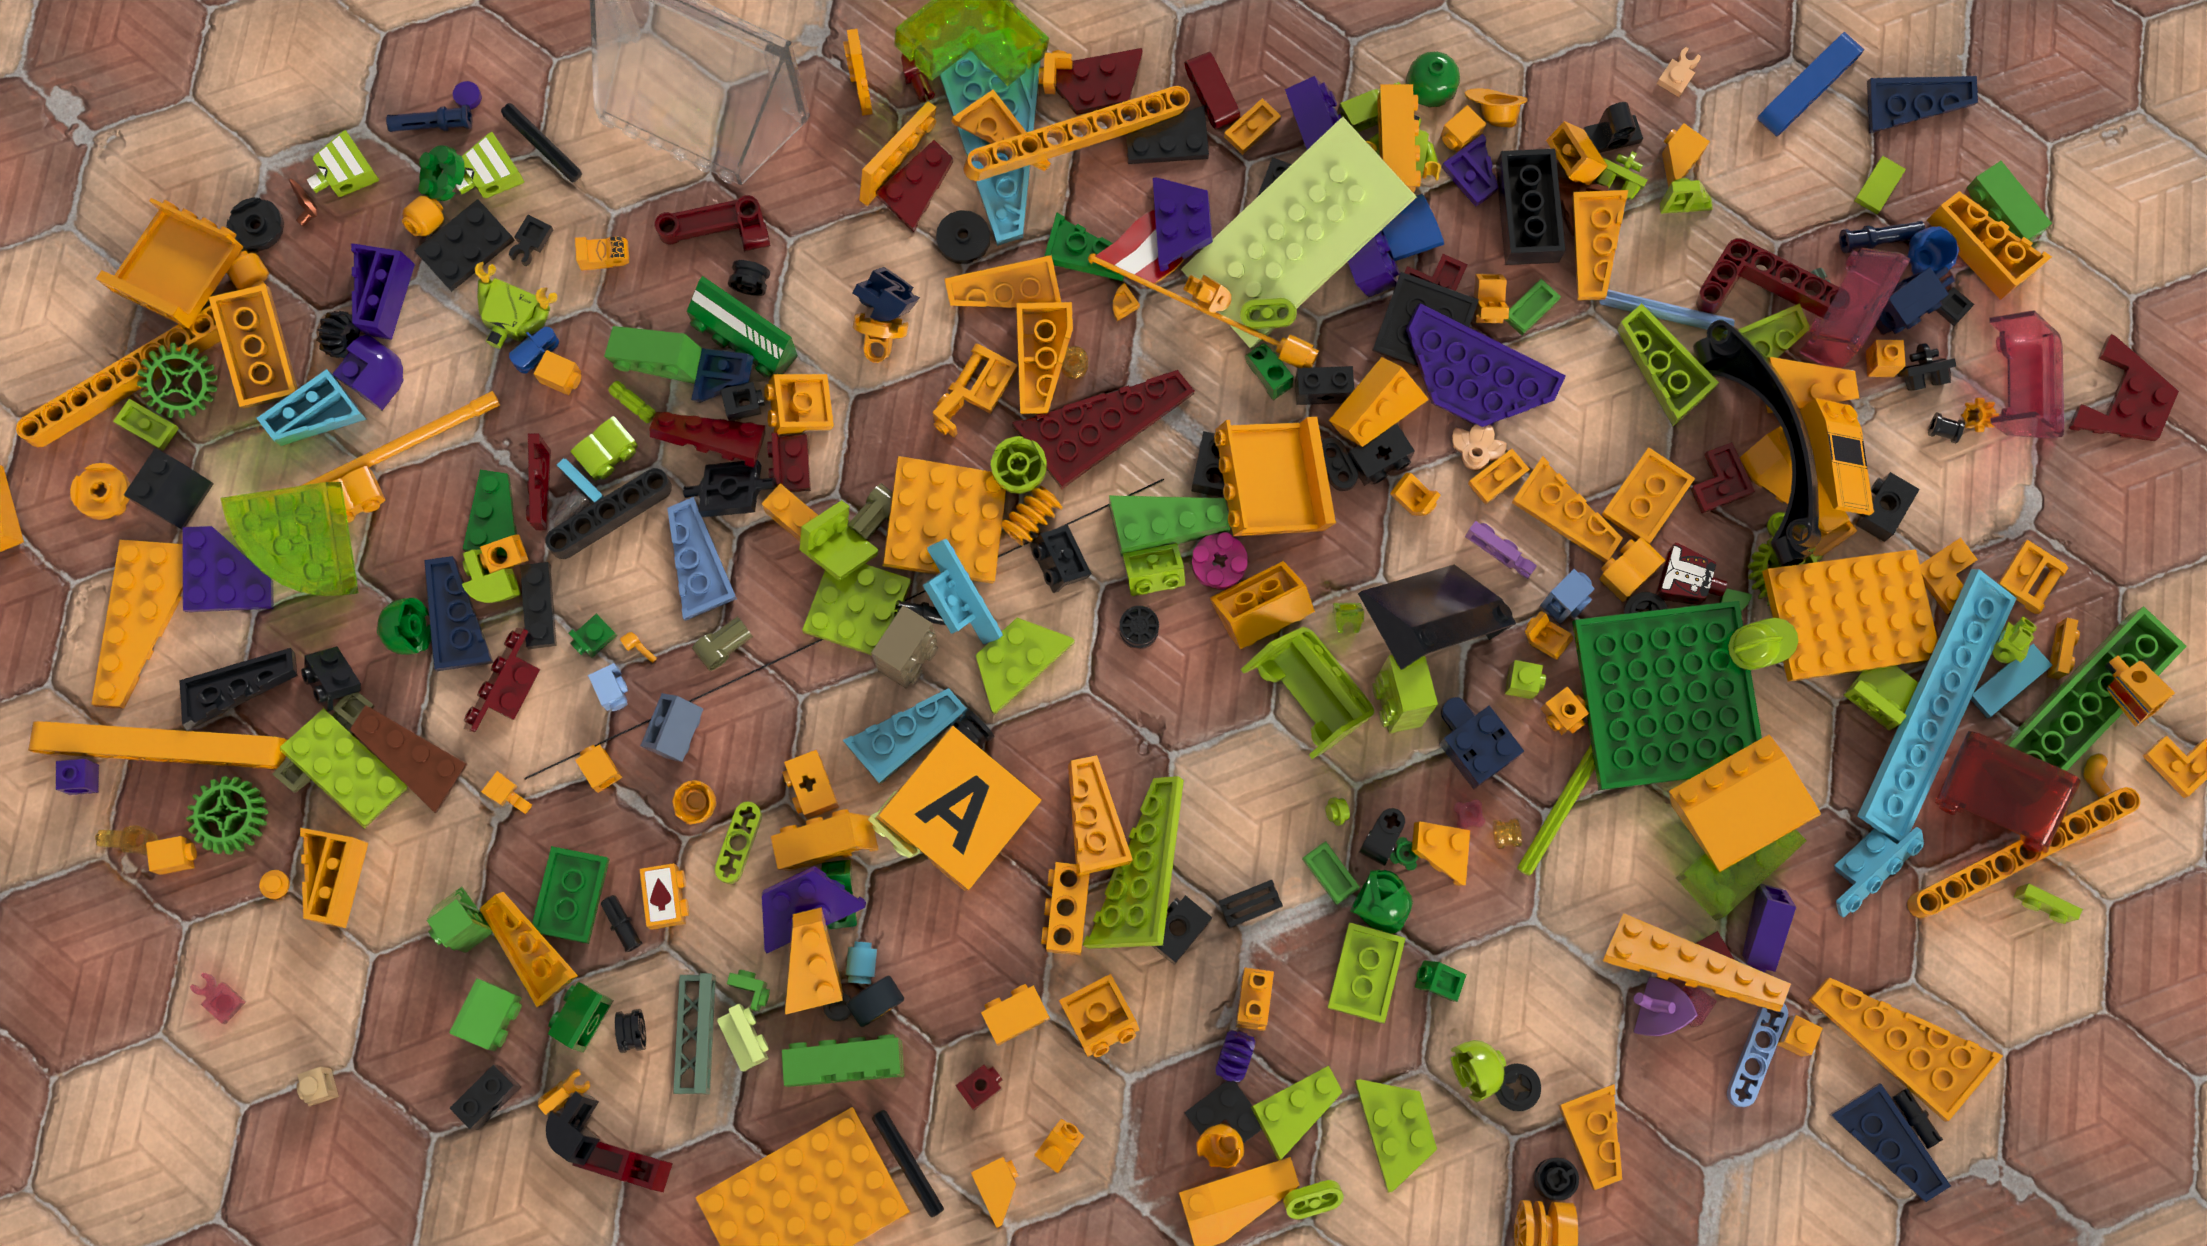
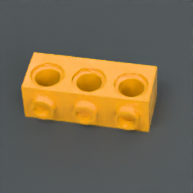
[1041,862,1090,956]

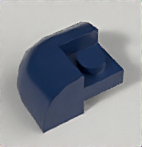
[852,267,920,321]

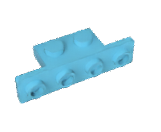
[923,539,1003,644]
[1834,827,1924,918]

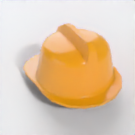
[1465,88,1527,128]

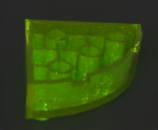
[220,482,359,596]

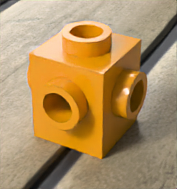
[1540,686,1589,735]

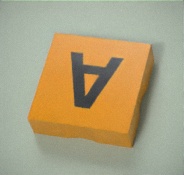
[876,726,1042,891]

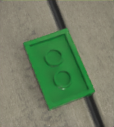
[532,846,610,944]

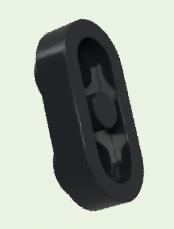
[1322,437,1358,491]

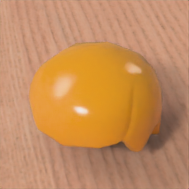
[672,780,716,825]
[1196,1124,1244,1169]

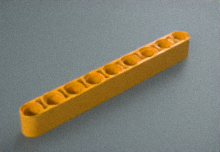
[963,86,1190,181]
[16,305,221,447]
[28,721,287,769]
[1907,787,2140,918]

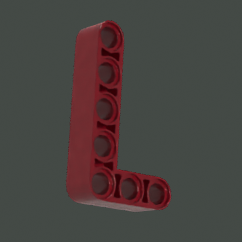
[1696,238,1851,322]

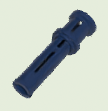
[386,104,473,132]
[1839,221,1925,253]

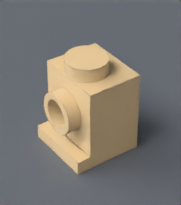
[296,1067,339,1106]

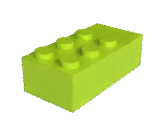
[1372,655,1438,734]

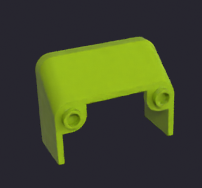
[1240,627,1374,759]

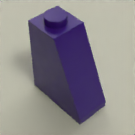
[1742,883,1796,973]

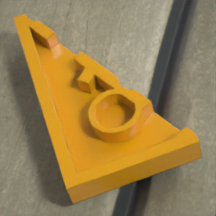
[951,90,1051,171]

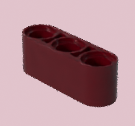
[1184,52,1241,130]

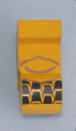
[575,237,629,271]

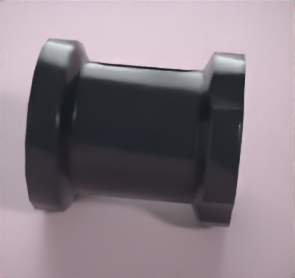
[1928,412,1965,444]

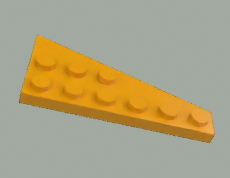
[91,540,183,709]
[1809,978,2003,1122]

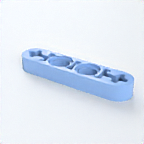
[1727,1004,1788,1108]

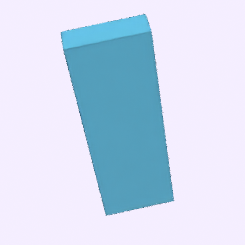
[1971,644,2052,719]

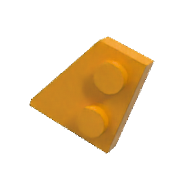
[1412,821,1470,886]

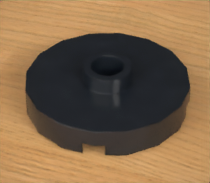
[226,197,284,252]
[936,210,990,264]

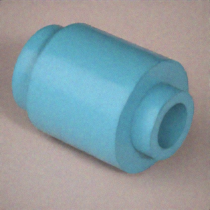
[845,941,877,984]

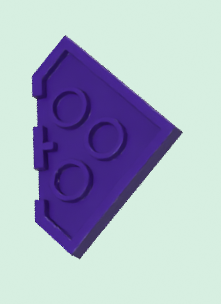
[183,526,274,612]

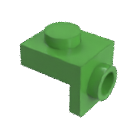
[727,969,770,1012]

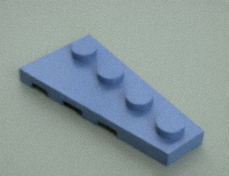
[667,497,737,621]

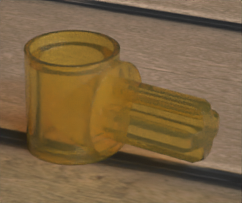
[95,825,158,855]

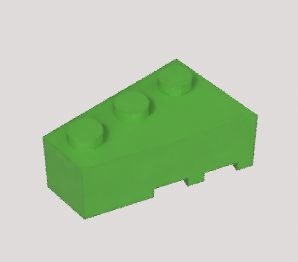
[604,326,702,384]
[426,886,493,953]

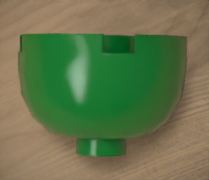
[1406,51,1460,107]
[377,598,431,655]

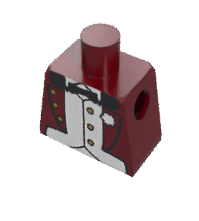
[1656,542,1728,605]

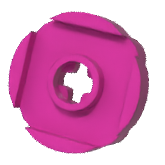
[1192,532,1248,590]

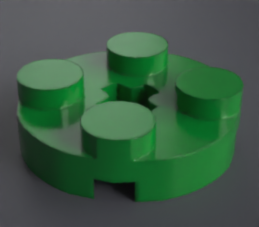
[418,145,465,201]

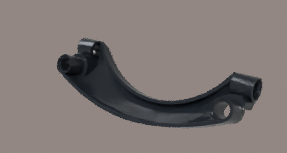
[1693,320,1821,567]

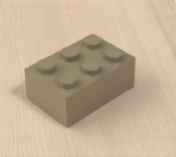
[871,605,938,689]

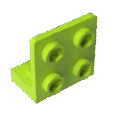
[799,500,879,580]
[1844,666,1918,730]

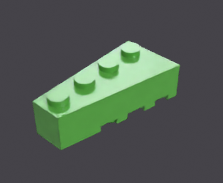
[1109,495,1231,557]
[782,1034,905,1087]

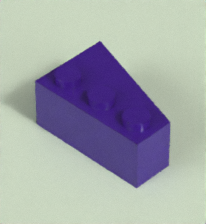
[351,243,415,340]

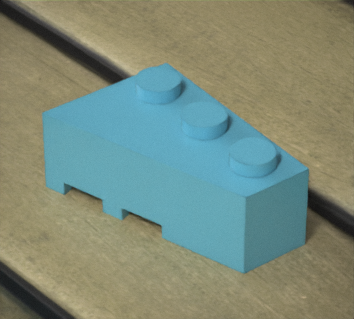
[257,369,367,446]

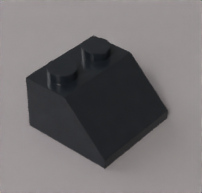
[124,448,214,530]

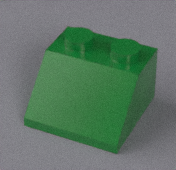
[548,982,614,1053]

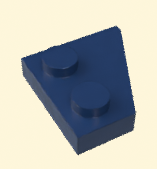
[691,348,754,403]

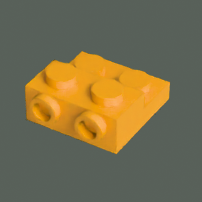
[764,374,834,434]
[1059,974,1140,1057]

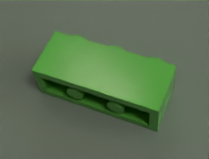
[1967,161,2052,241]

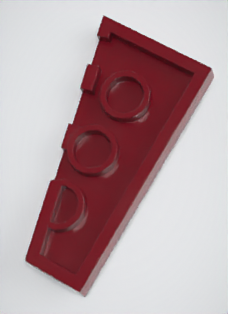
[649,412,766,467]

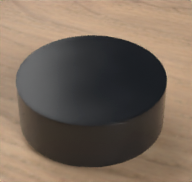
[823,992,852,1022]

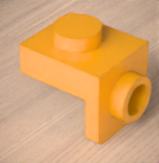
[1039,50,1073,94]
[932,389,964,438]
[1390,473,1441,516]
[1525,611,1574,660]
[1034,1119,1084,1173]

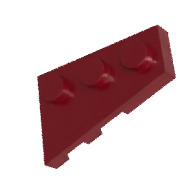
[876,140,953,232]

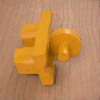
[1183,275,1232,314]

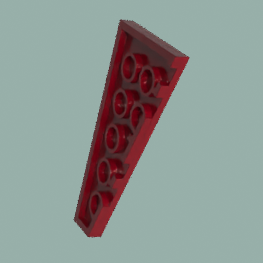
[1012,370,1195,489]

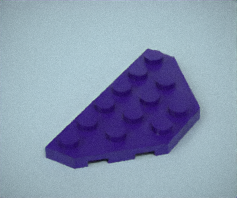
[1406,303,1566,427]

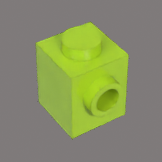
[1505,660,1546,700]

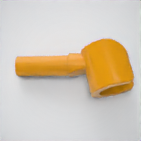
[620,632,657,663]

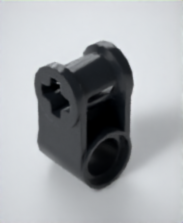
[1359,808,1405,866]

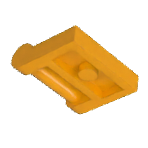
[948,344,1018,414]
[1998,540,2069,614]

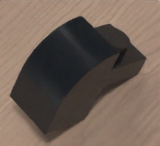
[546,1091,600,1165]

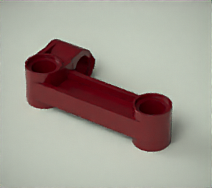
[654,195,771,252]

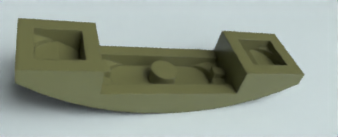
[272,692,375,793]

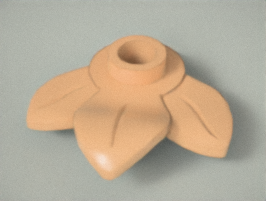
[1452,424,1507,470]

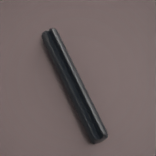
[501,103,582,182]
[872,1110,944,1218]

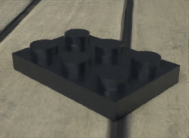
[414,199,515,292]

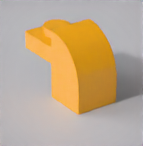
[1474,274,1509,323]

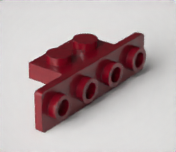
[464,628,540,733]

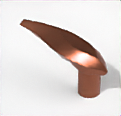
[289,179,317,227]

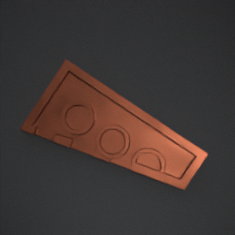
[350,705,467,813]

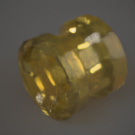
[1061,346,1088,379]
[1493,818,1522,849]

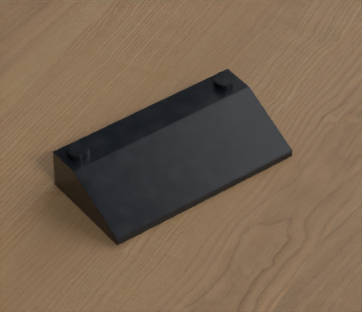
[1358,564,1516,670]

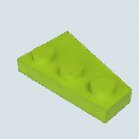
[1724,303,1811,358]

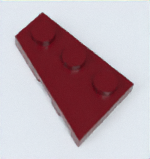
[526,433,551,530]

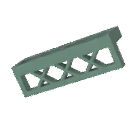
[673,973,716,1094]

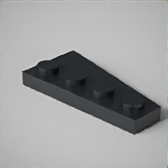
[179,648,298,731]

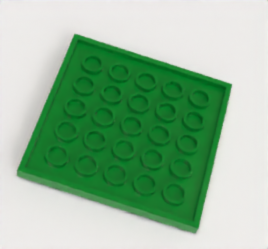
[1572,601,1762,791]

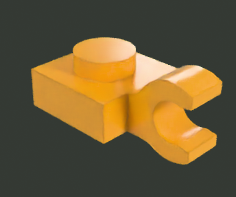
[538,1069,590,1115]

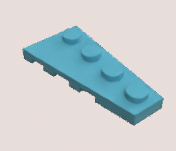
[843,688,966,785]

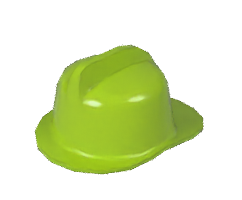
[1729,618,1798,670]

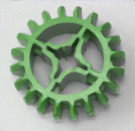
[137,343,218,418]
[186,776,269,855]

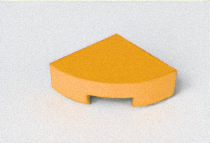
[1112,283,1140,322]

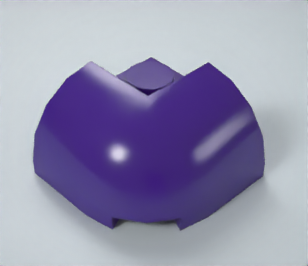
[332,335,404,411]

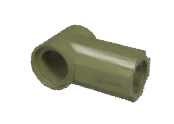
[848,483,892,541]
[692,616,753,671]

